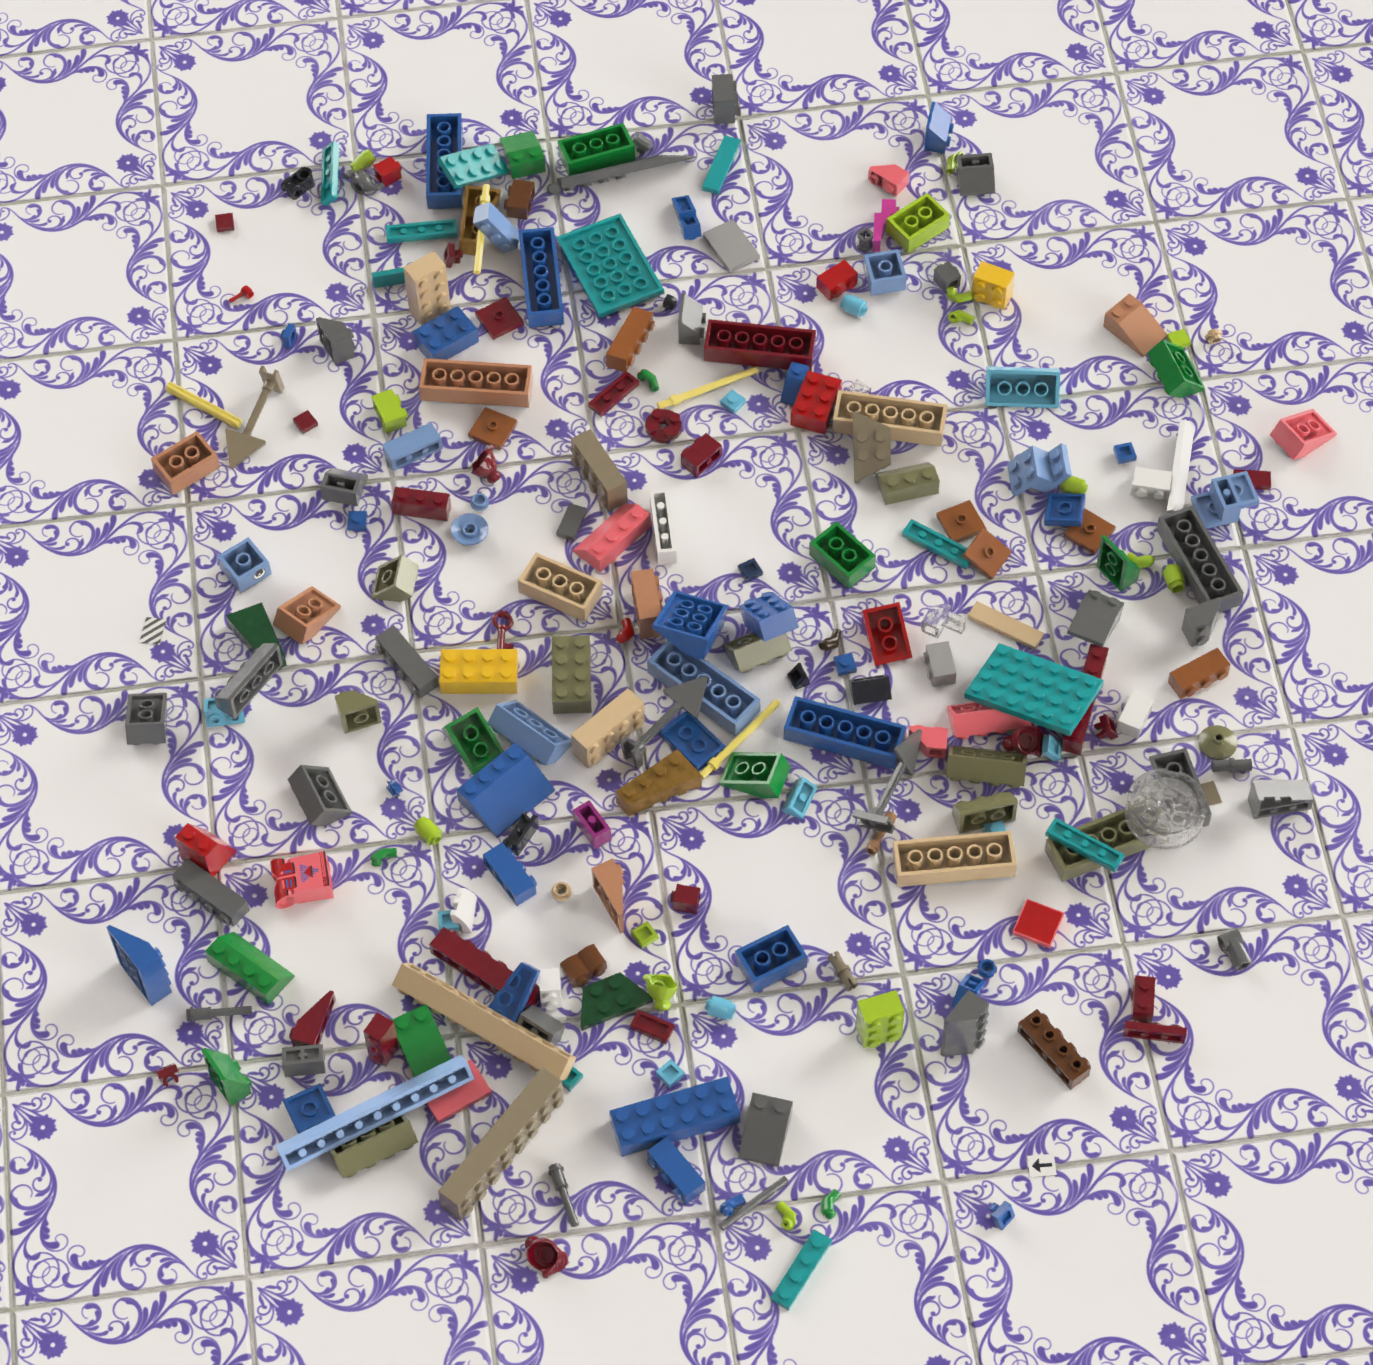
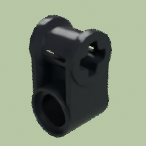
[281,167,315,200]

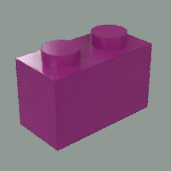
[573,800,612,849]

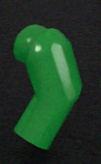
[637,369,659,392]
[370,848,397,866]
[821,1189,841,1219]

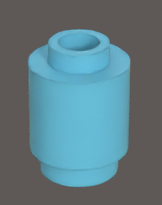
[840,294,868,318]
[705,995,736,1020]

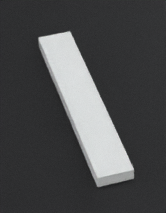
[1167,419,1194,513]

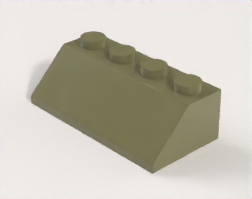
[946,745,1027,788]
[328,1114,418,1178]

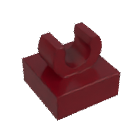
[443,242,463,268]
[1094,714,1118,740]
[155,1063,179,1087]

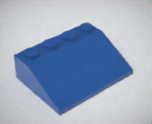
[652,590,728,660]
[457,743,555,838]
[106,925,172,1006]

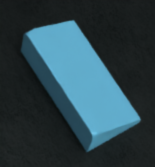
[781,777,818,819]

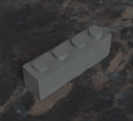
[375,625,439,698]
[172,859,250,927]

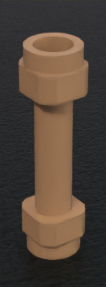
[865,811,897,855]

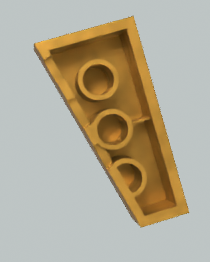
[615,749,702,816]

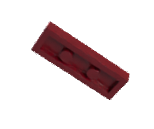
[588,371,639,417]
[1123,1020,1187,1044]

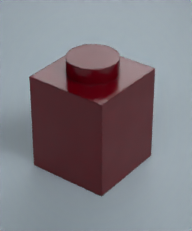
[670,884,701,914]

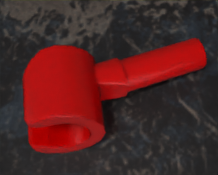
[228,285,254,303]

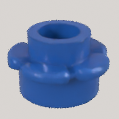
[386,778,403,796]
[977,959,997,979]

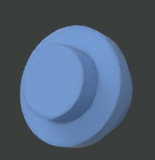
[470,493,489,511]

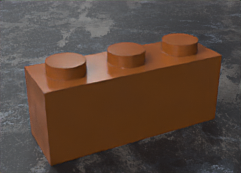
[1168,647,1231,699]

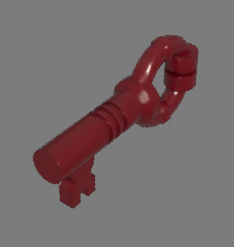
[492,610,514,649]

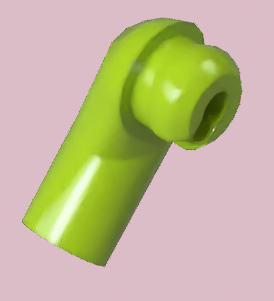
[948,310,975,325]

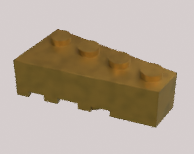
[459,185,501,256]

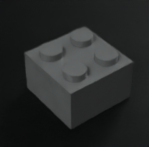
[712,74,738,124]

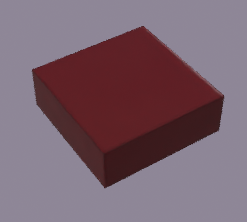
[215,213,235,232]
[293,410,318,434]

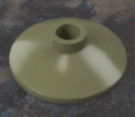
[1198,725,1237,760]

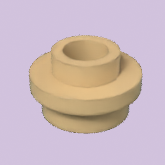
[1205,329,1223,344]
[551,882,571,901]

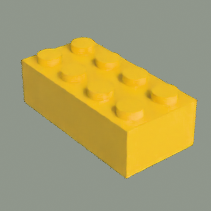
[439,649,519,694]

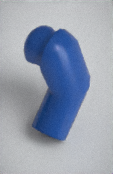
[720,1193,746,1217]

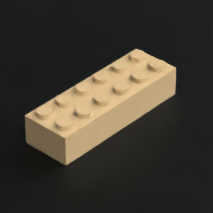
[833,390,948,447]
[892,831,1017,887]

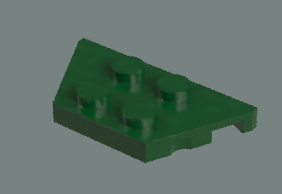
[580,972,653,1031]

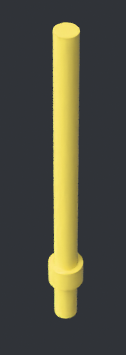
[473,184,490,275]
[657,366,759,409]
[700,699,780,780]

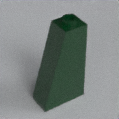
[226,602,287,670]

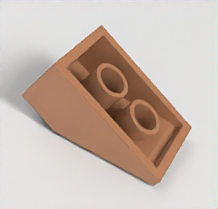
[1103,293,1167,357]
[273,586,341,645]
[591,858,624,933]

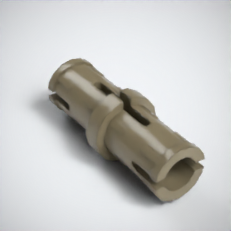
[827,951,858,991]

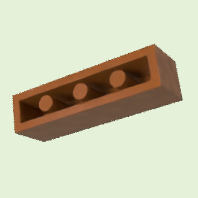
[606,307,655,373]

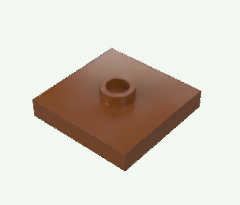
[468,407,518,451]
[936,500,986,543]
[1063,508,1116,555]
[962,528,1012,580]

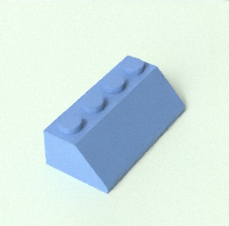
[488,700,572,765]

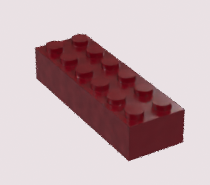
[704,319,816,371]

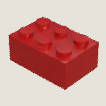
[790,370,842,435]

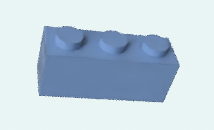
[473,202,519,254]
[382,423,443,471]

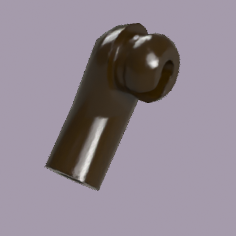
[818,629,842,651]

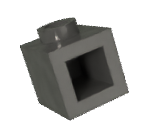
[933,261,961,294]

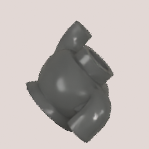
[343,170,385,194]

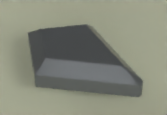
[633,132,654,154]

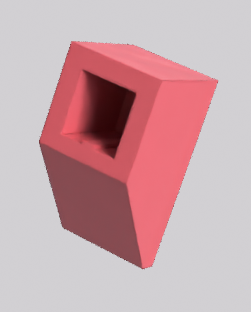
[868,164,909,196]
[908,725,948,758]

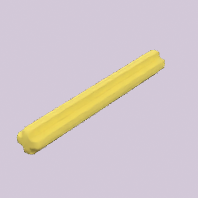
[165,382,242,429]

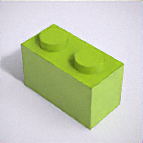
[371,389,408,434]

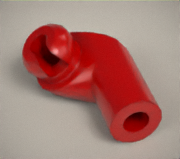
[616,618,634,644]

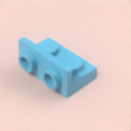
[204,698,245,727]

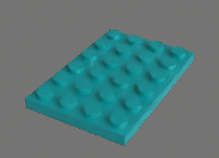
[556,213,664,318]
[964,643,1104,736]

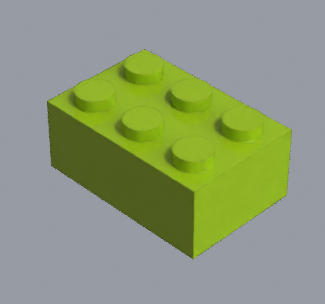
[886,193,950,253]
[856,990,905,1049]

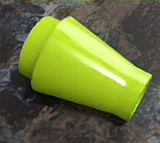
[349,149,376,172]

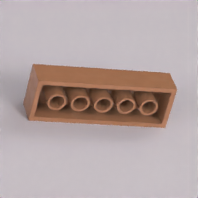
[419,358,533,408]

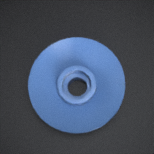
[451,513,488,546]

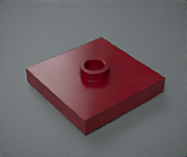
[475,297,524,340]

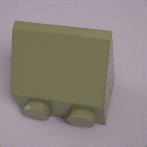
[371,555,419,602]
[335,690,382,734]

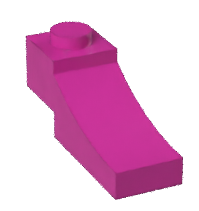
[873,199,899,252]

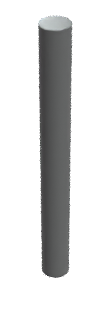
[718,1176,789,1231]

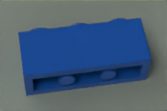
[483,842,537,906]
[647,1137,706,1204]

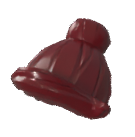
[471,444,501,484]
[1003,726,1044,757]
[525,1236,568,1279]

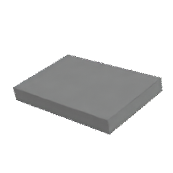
[703,219,760,273]

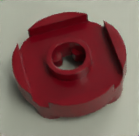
[645,408,682,443]

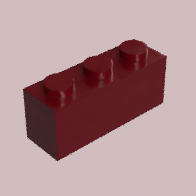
[391,487,451,521]
[363,1012,399,1067]

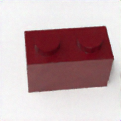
[681,433,722,478]
[1131,975,1156,1023]

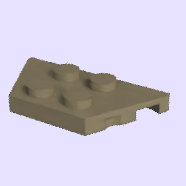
[852,412,891,483]

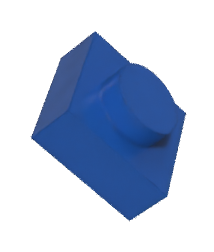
[281,323,297,349]
[1113,442,1137,465]
[347,511,368,531]
[833,653,857,676]

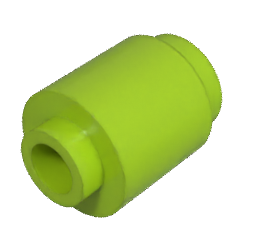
[1059,476,1088,494]
[1162,564,1186,593]
[414,816,442,845]

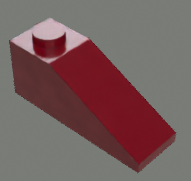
[289,990,336,1047]

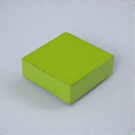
[1167,329,1191,348]
[631,921,659,949]

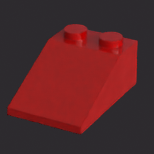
[861,602,912,666]

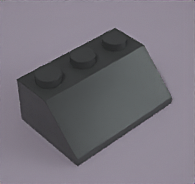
[287,765,352,826]

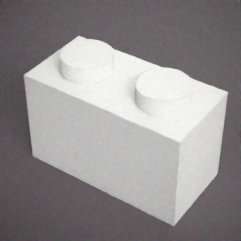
[1131,466,1172,501]
[1115,691,1154,739]
[539,968,562,1010]

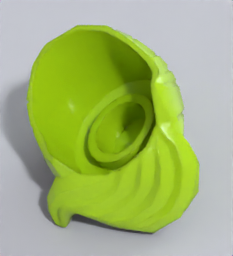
[642,974,678,1011]

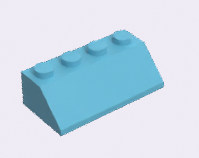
[985,366,1060,408]

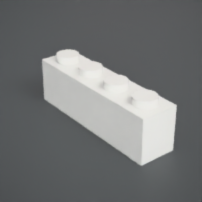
[649,489,677,565]

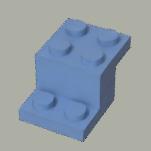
[1007,443,1072,496]
[1191,471,1260,529]

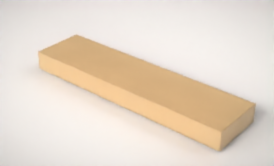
[967,601,1044,650]

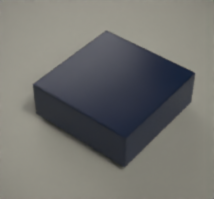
[738,558,763,583]

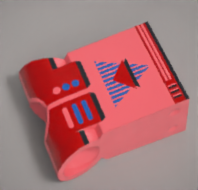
[270,851,334,909]

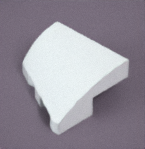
[450,888,477,933]

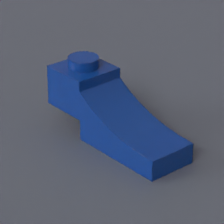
[672,195,702,240]

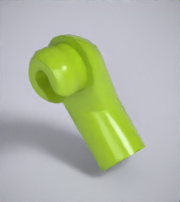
[946,151,965,174]
[946,287,973,303]
[1127,552,1155,569]
[775,1201,796,1231]

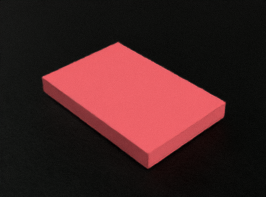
[426,1059,492,1124]

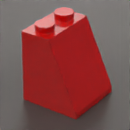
[175,823,237,877]

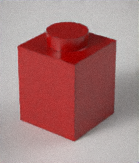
[373,156,402,187]

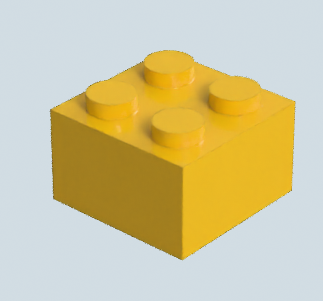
[972,261,1015,310]

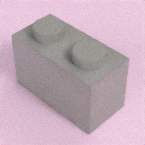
[923,641,957,687]

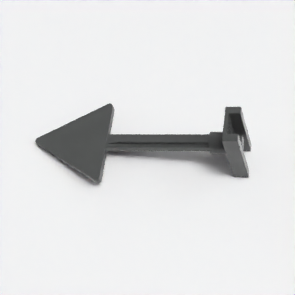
[620,676,708,769]
[852,729,922,834]

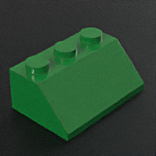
[1147,339,1205,398]

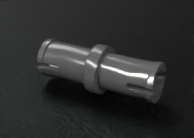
[1211,758,1252,773]

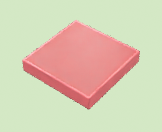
[1012,899,1064,949]

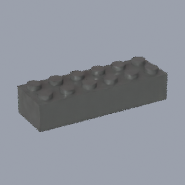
[1156,505,1244,613]

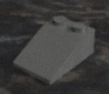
[1067,589,1124,647]
[125,693,167,745]
[738,1093,793,1167]

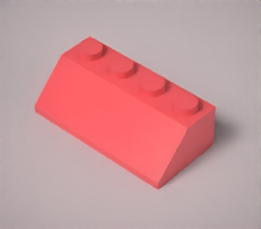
[573,504,651,573]
[946,702,1032,739]

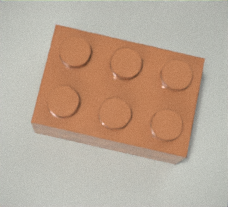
[151,431,220,495]
[631,568,663,639]

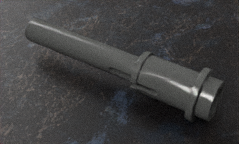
[186,1006,252,1023]
[548,1163,579,1227]

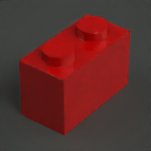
[816,259,858,301]

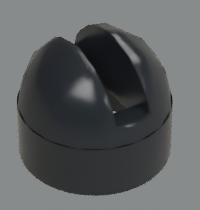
[663,294,677,309]

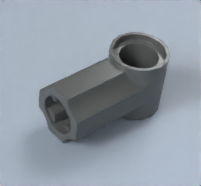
[1217,929,1252,971]

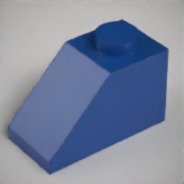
[780,362,809,406]
[951,974,986,1007]

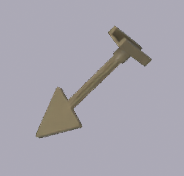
[225,365,285,469]

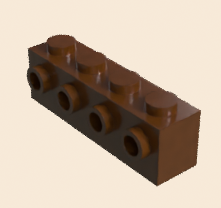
[1017,1009,1091,1090]

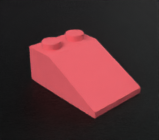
[1270,409,1337,460]

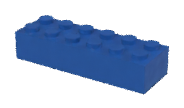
[426,113,463,209]
[518,227,564,328]
[783,696,907,770]
[609,1076,740,1157]

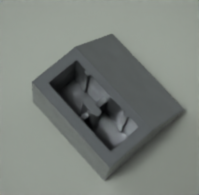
[956,153,995,196]
[320,468,368,506]

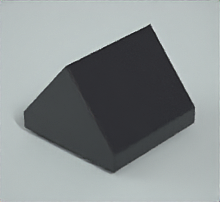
[787,663,810,690]

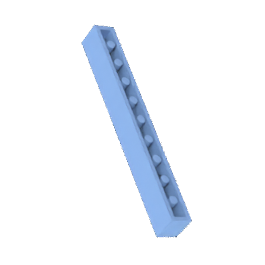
[275,1055,474,1171]

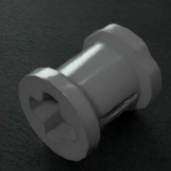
[857,228,873,252]

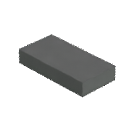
[556,503,587,541]

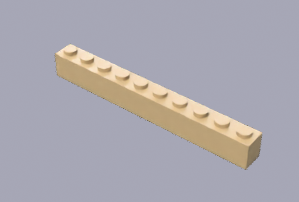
[392,963,576,1080]

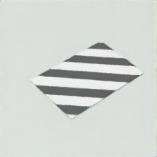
[139,617,166,645]

